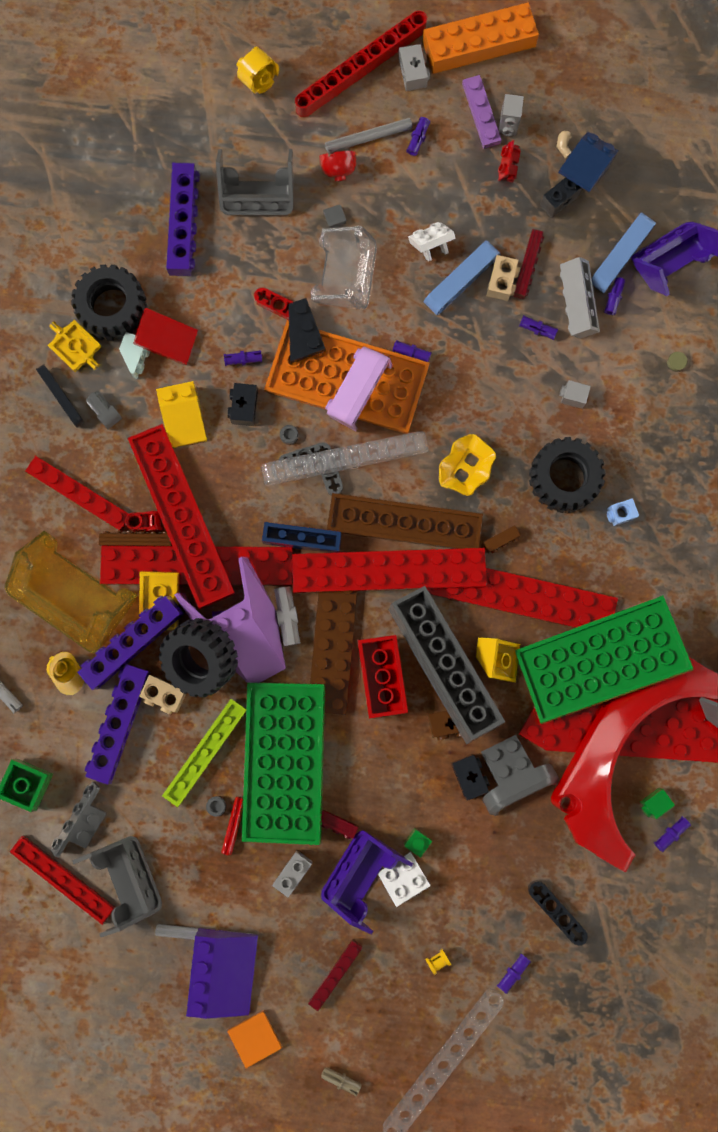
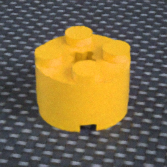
[236,46,279,94]

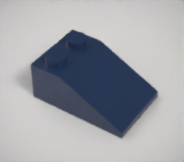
[558,132,619,192]

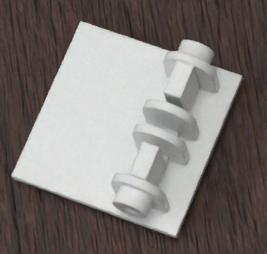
[378,852,430,907]

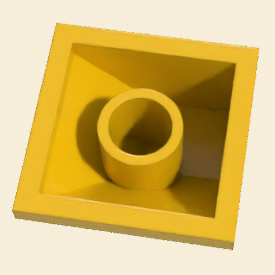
[476,638,520,683]

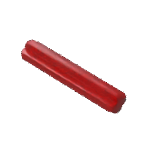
[221,797,243,856]

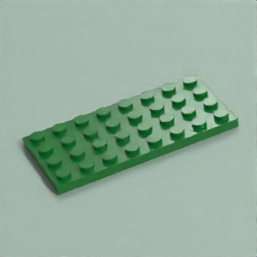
[515,596,694,724]
[242,683,325,845]

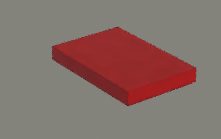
[133,308,198,365]

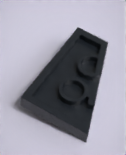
[289,298,326,363]

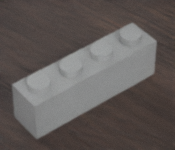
[560,257,600,339]

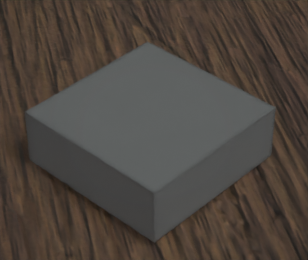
[323,204,347,229]

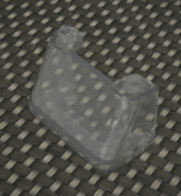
[311,226,377,309]

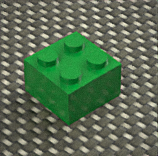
[0,759,53,812]

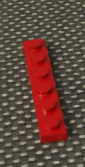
[25,456,128,531]

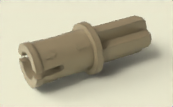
[321,1067,361,1096]

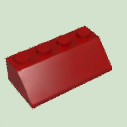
[357,635,408,719]

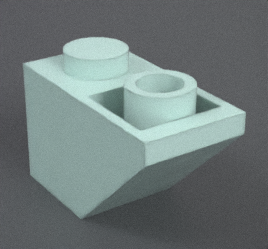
[119,332,150,379]

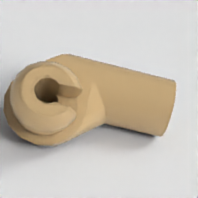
[557,131,572,159]

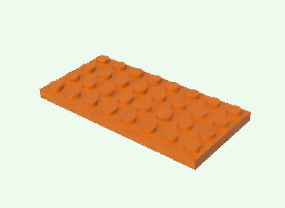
[264,320,430,434]

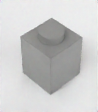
[559,380,591,409]

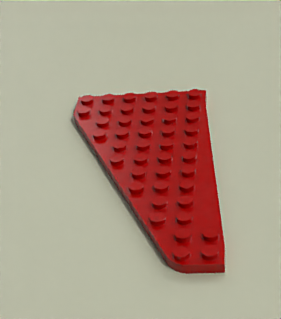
[518,697,718,763]

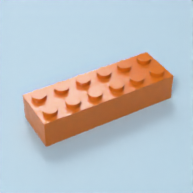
[423,2,539,74]

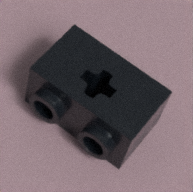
[540,177,583,218]
[227,383,258,426]
[451,754,490,801]

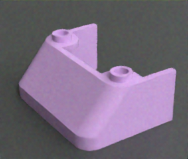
[325,347,392,432]

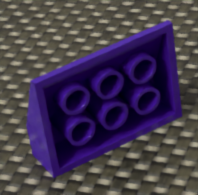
[186,928,258,1019]

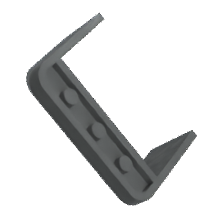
[216,149,294,215]
[72,836,162,937]

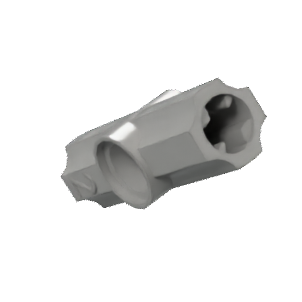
[274,586,301,647]

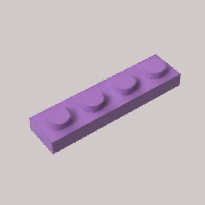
[462,75,502,149]

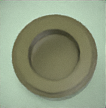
[667,352,687,372]

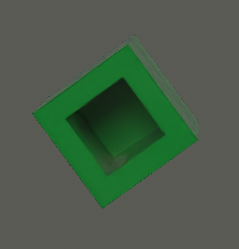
[640,788,675,819]
[404,828,432,858]

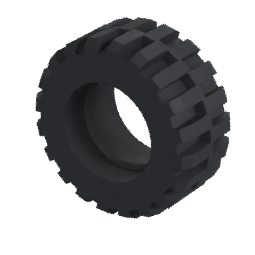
[71,264,147,341]
[529,437,606,513]
[159,618,238,698]

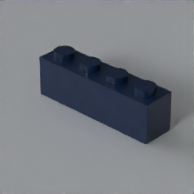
[262,522,341,553]

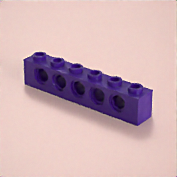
[166,163,200,276]
[77,596,185,690]
[85,664,151,785]

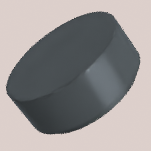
[280,425,299,445]
[206,796,226,817]

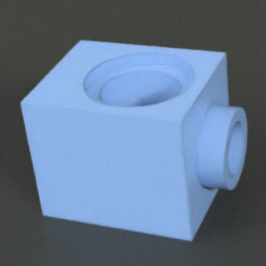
[607,498,639,526]

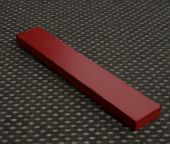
[10,835,115,925]

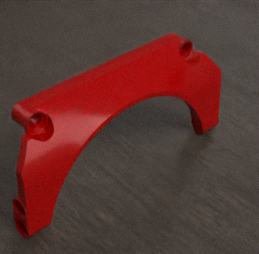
[551,656,718,873]

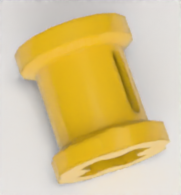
[425,949,451,975]

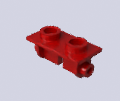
[498,140,521,182]

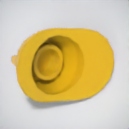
[46,652,84,695]

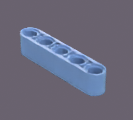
[592,212,656,293]
[424,240,500,315]

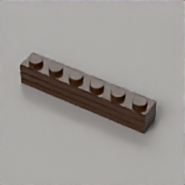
[99,531,172,546]

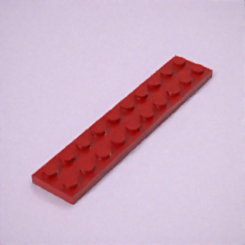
[127,424,235,610]
[100,546,293,586]
[292,548,487,593]
[427,568,618,628]

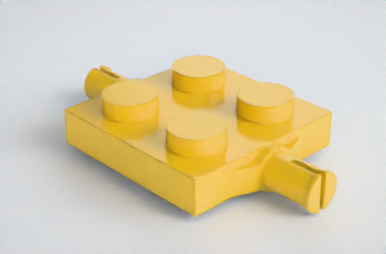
[47,320,102,373]

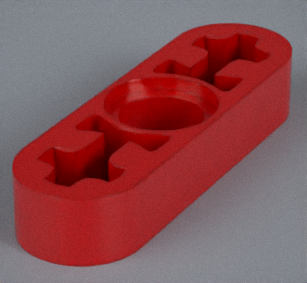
[254,288,293,320]

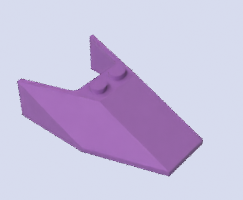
[174,557,286,683]

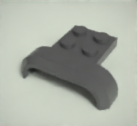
[481,735,559,816]

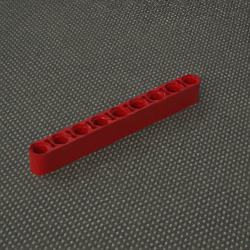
[295,11,427,117]

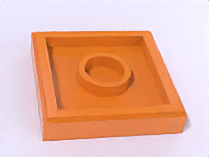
[227,1010,282,1068]

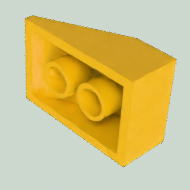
[156,381,207,448]

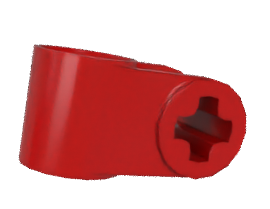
[125,511,163,533]

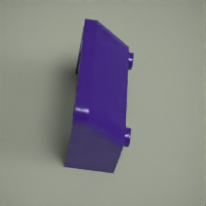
[632,222,718,296]
[321,831,413,935]

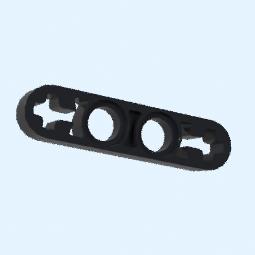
[36,364,85,428]
[528,880,588,946]

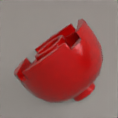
[319,151,356,182]

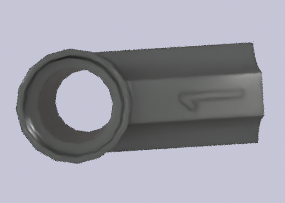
[86,391,123,430]

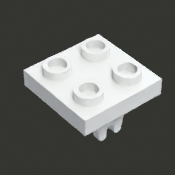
[408,222,456,262]

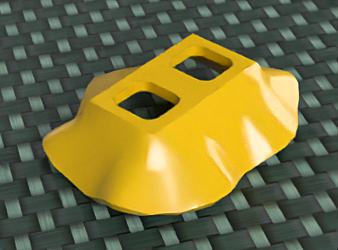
[439,434,496,496]

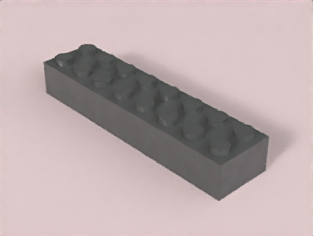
[388,586,505,744]

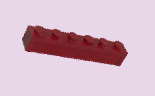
[513,229,545,300]
[321,809,358,839]
[308,939,363,1011]

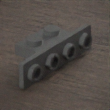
[51,781,106,858]

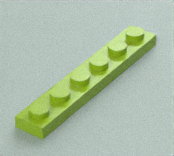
[162,699,246,807]

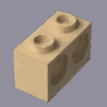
[486,255,520,301]
[139,675,186,715]

